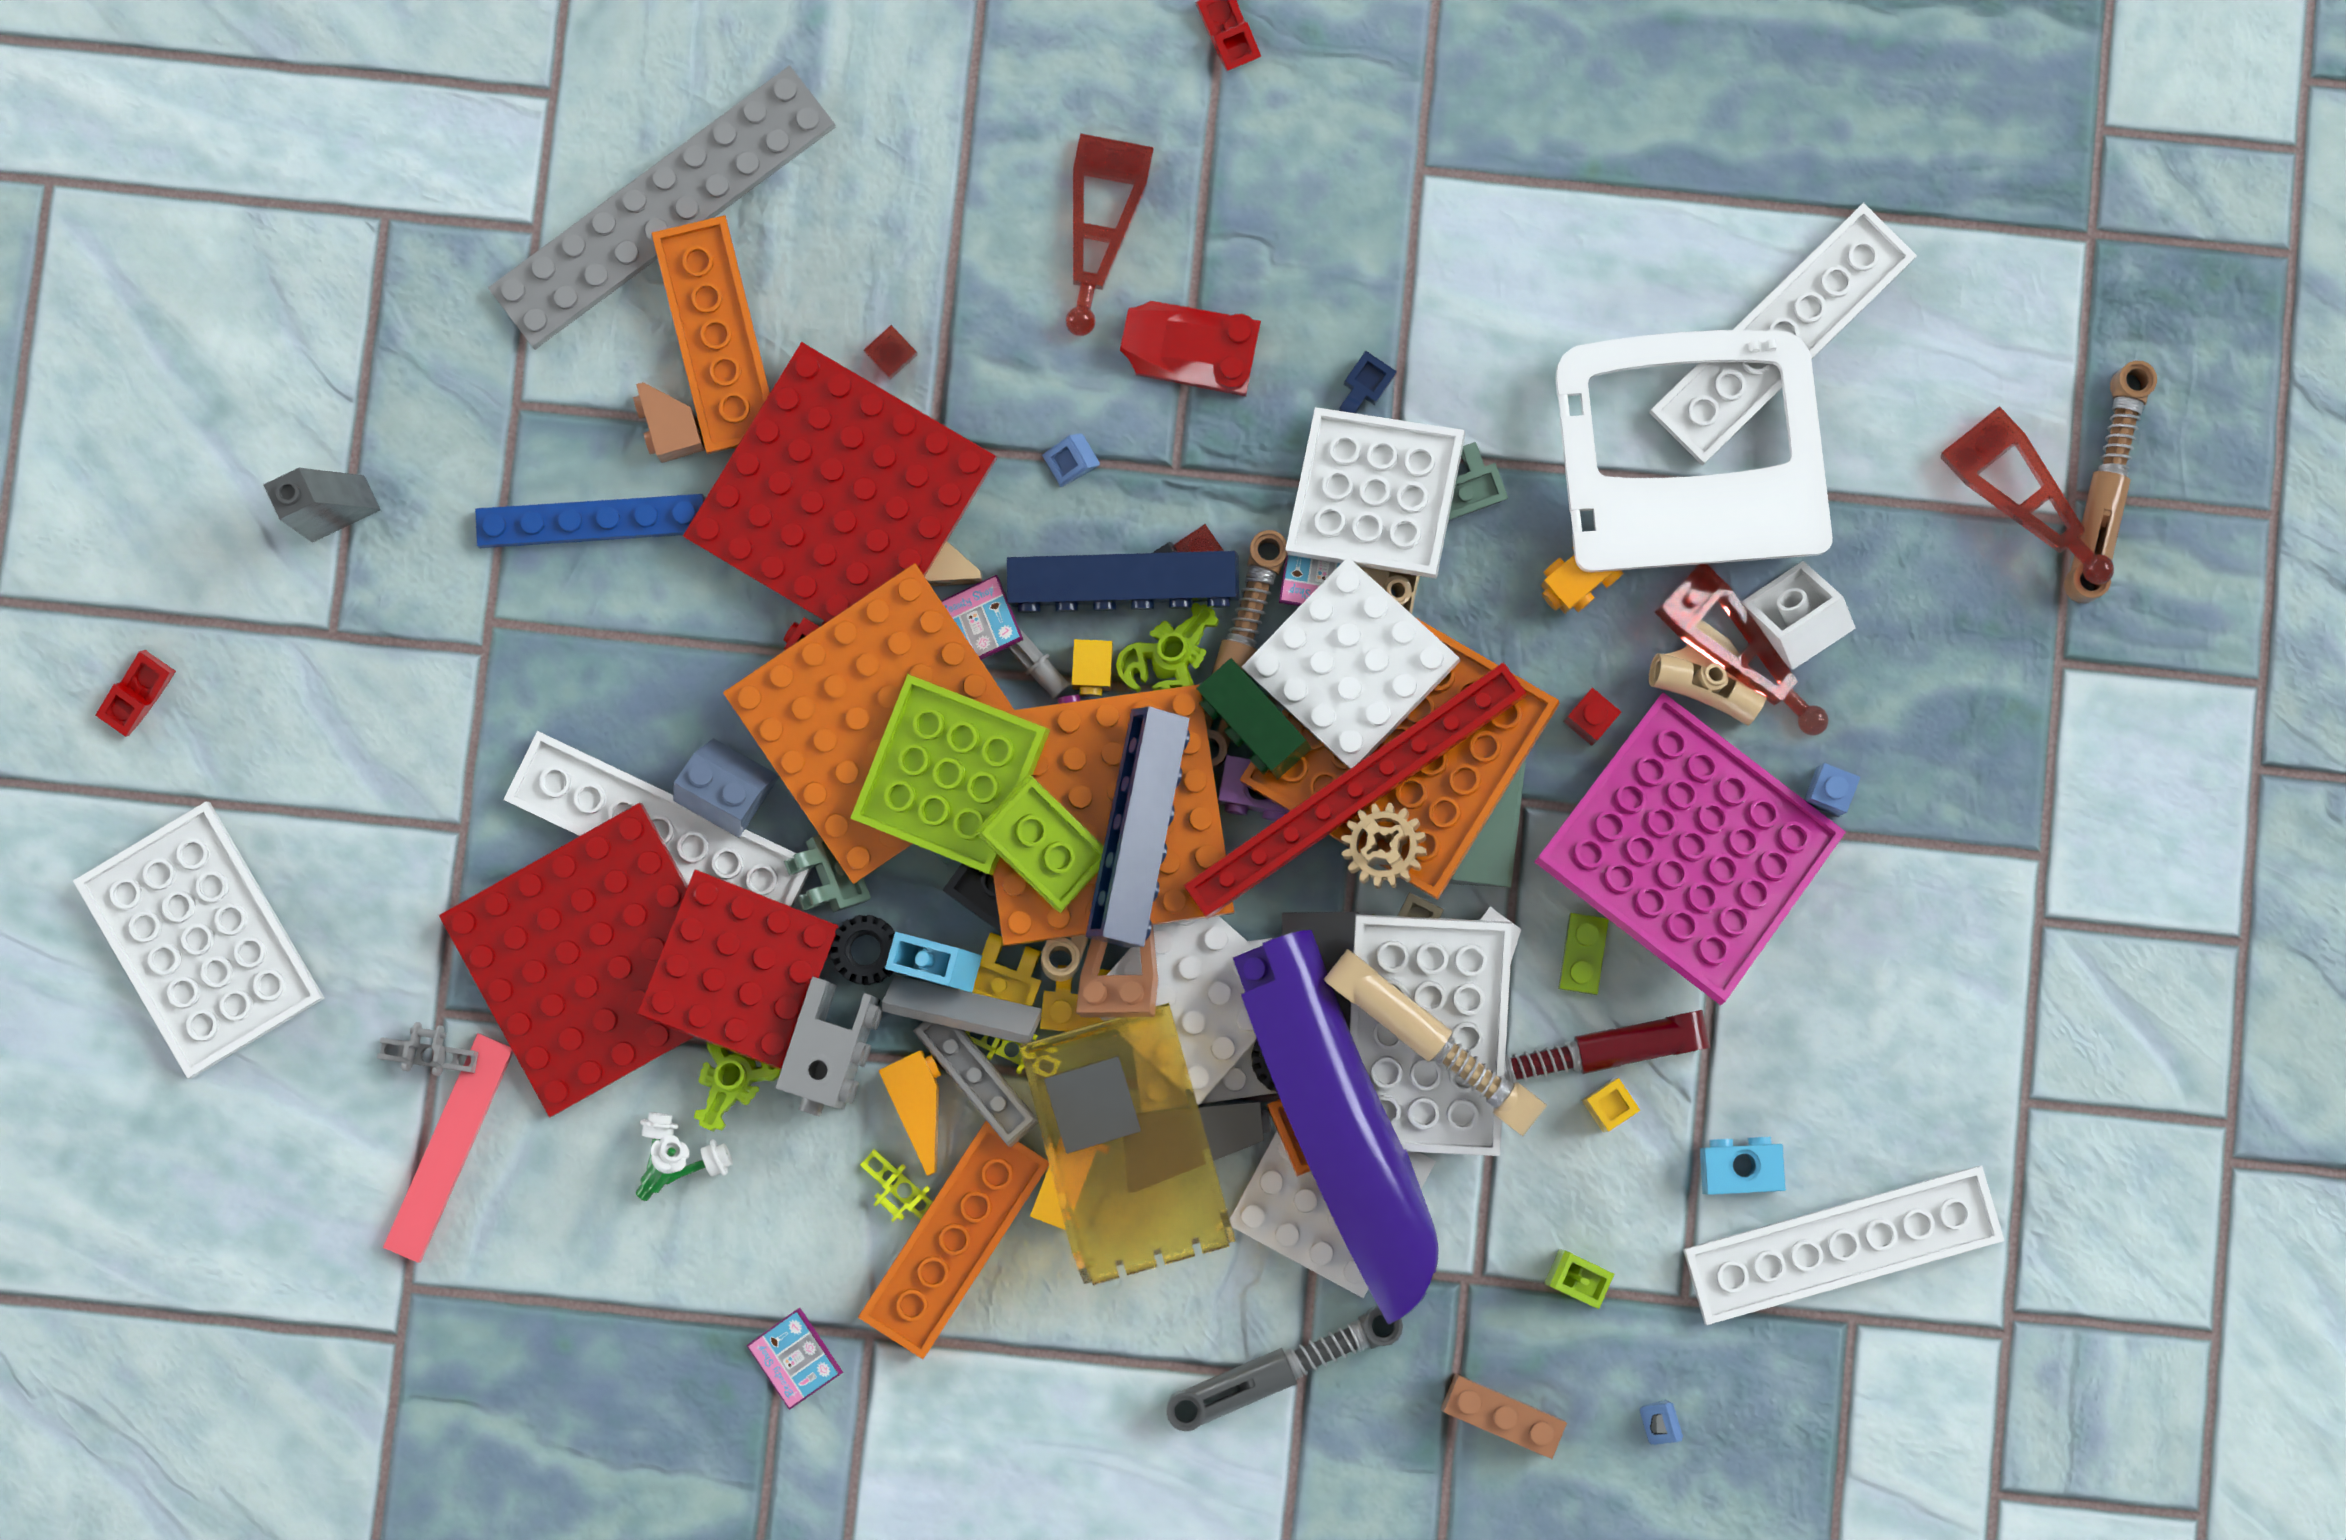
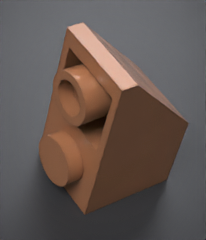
[633,382,705,463]

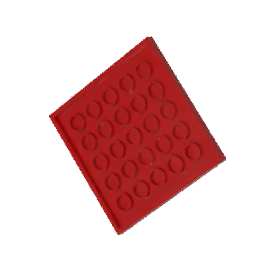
[683,342,997,622]
[439,803,694,1118]

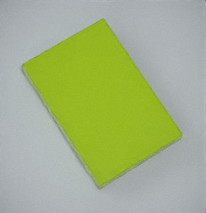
[975,775,1104,913]

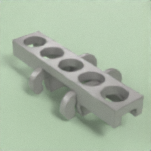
[377,1022,479,1076]

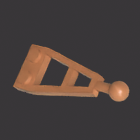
[1076,925,1158,1018]

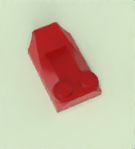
[1120,300,1261,397]

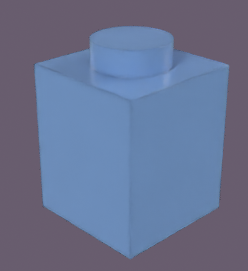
[1804,763,1860,817]

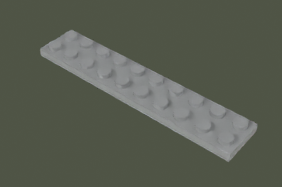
[488,65,836,350]

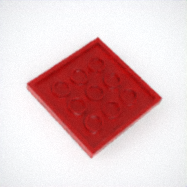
[636,869,839,1070]

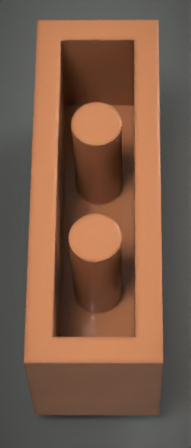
[1440,1373,1567,1459]

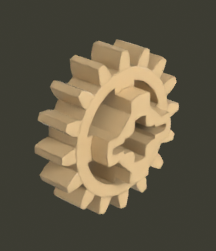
[1341,803,1427,889]

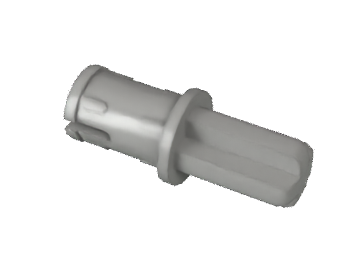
[1008,630,1070,700]

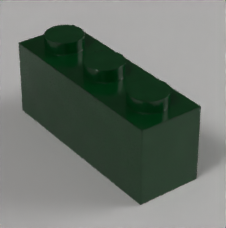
[1196,658,1312,780]

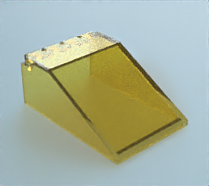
[1019,1003,1236,1286]

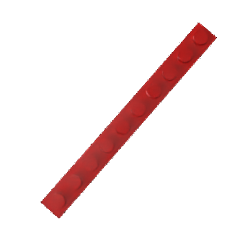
[1184,662,1527,919]

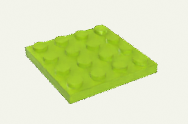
[850,674,1050,875]

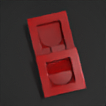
[1195,0,1262,71]
[95,650,176,737]

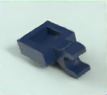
[1339,351,1397,413]

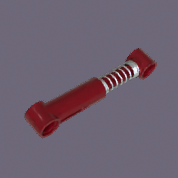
[1504,1010,1711,1084]

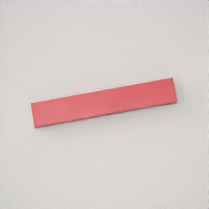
[383,1033,514,1263]

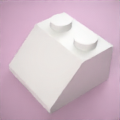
[1741,561,1856,670]

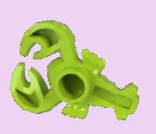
[1116,602,1219,692]
[694,1042,781,1132]

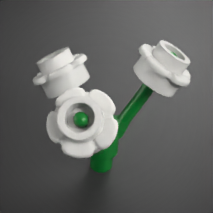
[636,1112,733,1201]

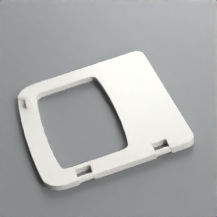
[1555,330,1833,572]

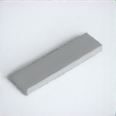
[882,975,1041,1045]
[913,1021,1040,1147]

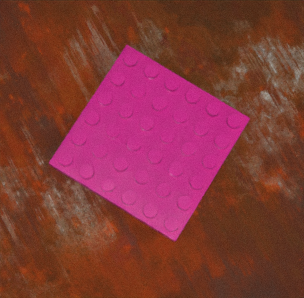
[1534,692,1846,1006]

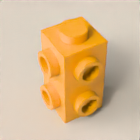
[1540,547,1624,614]

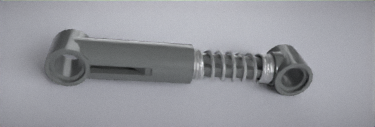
[1166,1306,1403,1432]

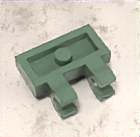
[1448,442,1508,521]
[784,835,871,913]

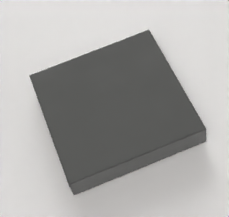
[1044,1055,1141,1154]

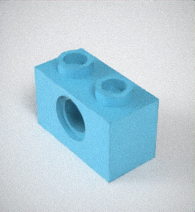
[885,932,982,993]
[1700,1137,1786,1195]

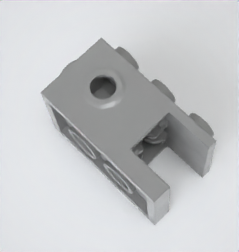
[775,976,883,1117]

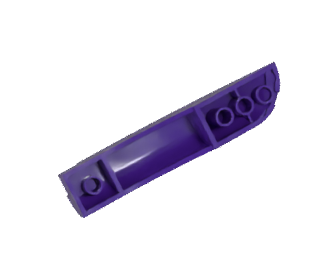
[1233,930,1438,1324]

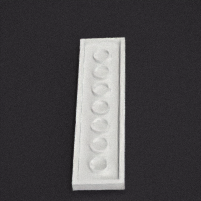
[1649,203,1917,466]
[503,731,811,907]
[1683,1166,2005,1325]

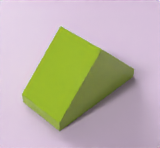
[1544,1249,1615,1309]

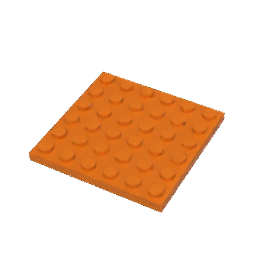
[723,563,1014,884]
[1239,617,1560,900]
[993,684,1235,947]

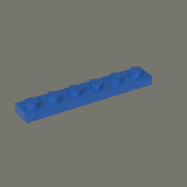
[475,494,705,548]

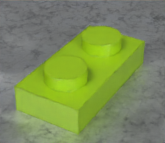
[1558,913,1609,995]

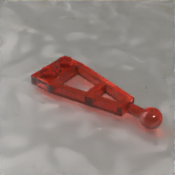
[1066,133,1154,336]
[1940,406,2114,585]
[1654,564,1829,736]

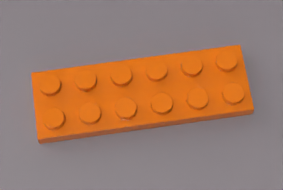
[652,215,770,455]
[858,1120,1050,1359]

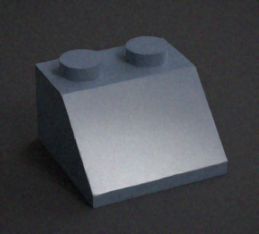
[673,738,779,838]

